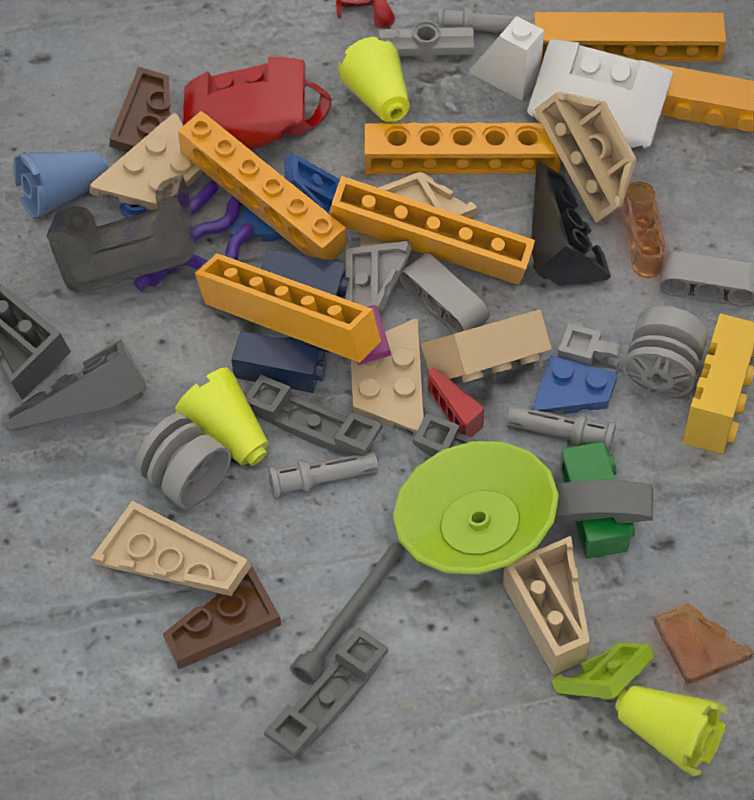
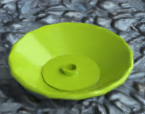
[393,441,559,575]

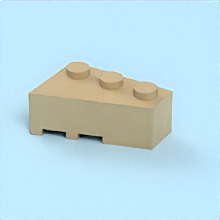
[420,309,552,382]
[503,536,590,675]

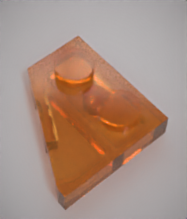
[653,603,754,685]

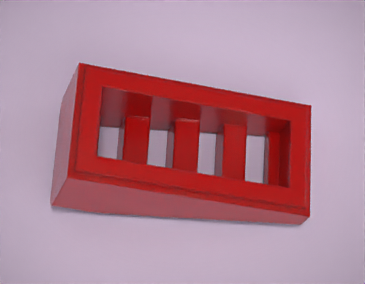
[428,368,484,438]

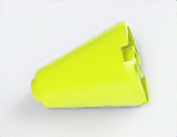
[338,37,410,123]
[175,367,269,466]
[615,685,727,777]

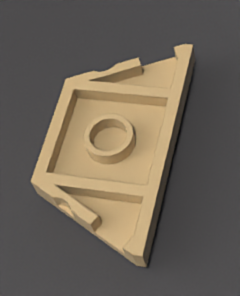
[89,113,203,212]
[360,171,477,247]
[351,319,424,437]

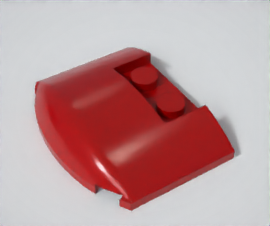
[182,57,305,150]

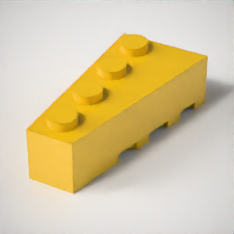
[682,313,754,454]

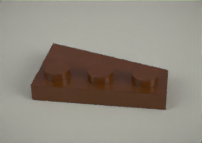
[109,66,170,152]
[163,563,281,669]

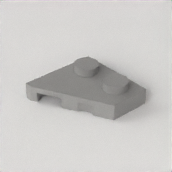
[345,241,412,313]

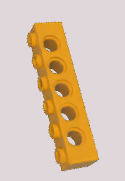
[178,111,346,261]
[365,122,561,175]

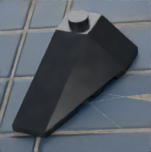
[531,161,611,286]

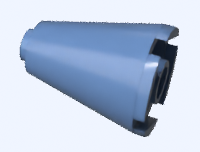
[13,151,109,218]

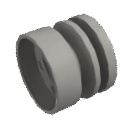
[623,306,709,397]
[134,413,231,509]

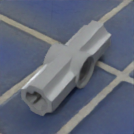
[379,21,474,63]

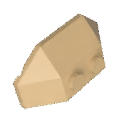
[534,92,637,223]

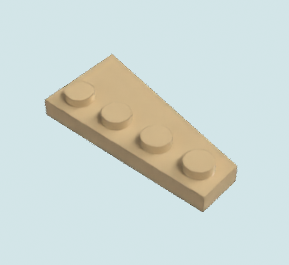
[91,501,251,596]

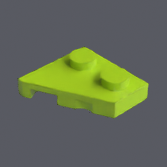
[551,642,654,700]

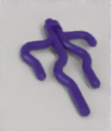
[123,181,254,291]

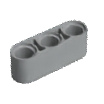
[660,251,754,307]
[399,253,490,334]

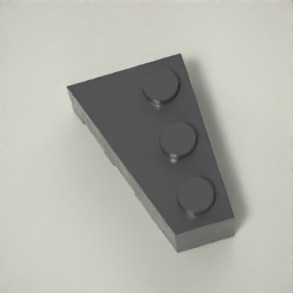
[0,283,71,400]

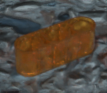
[622,181,666,278]

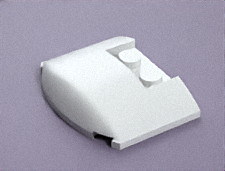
[527,39,673,149]

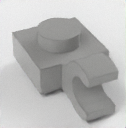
[558,323,622,369]

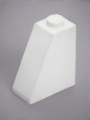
[470,16,544,101]

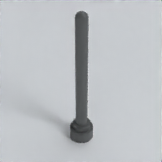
[290,543,404,685]

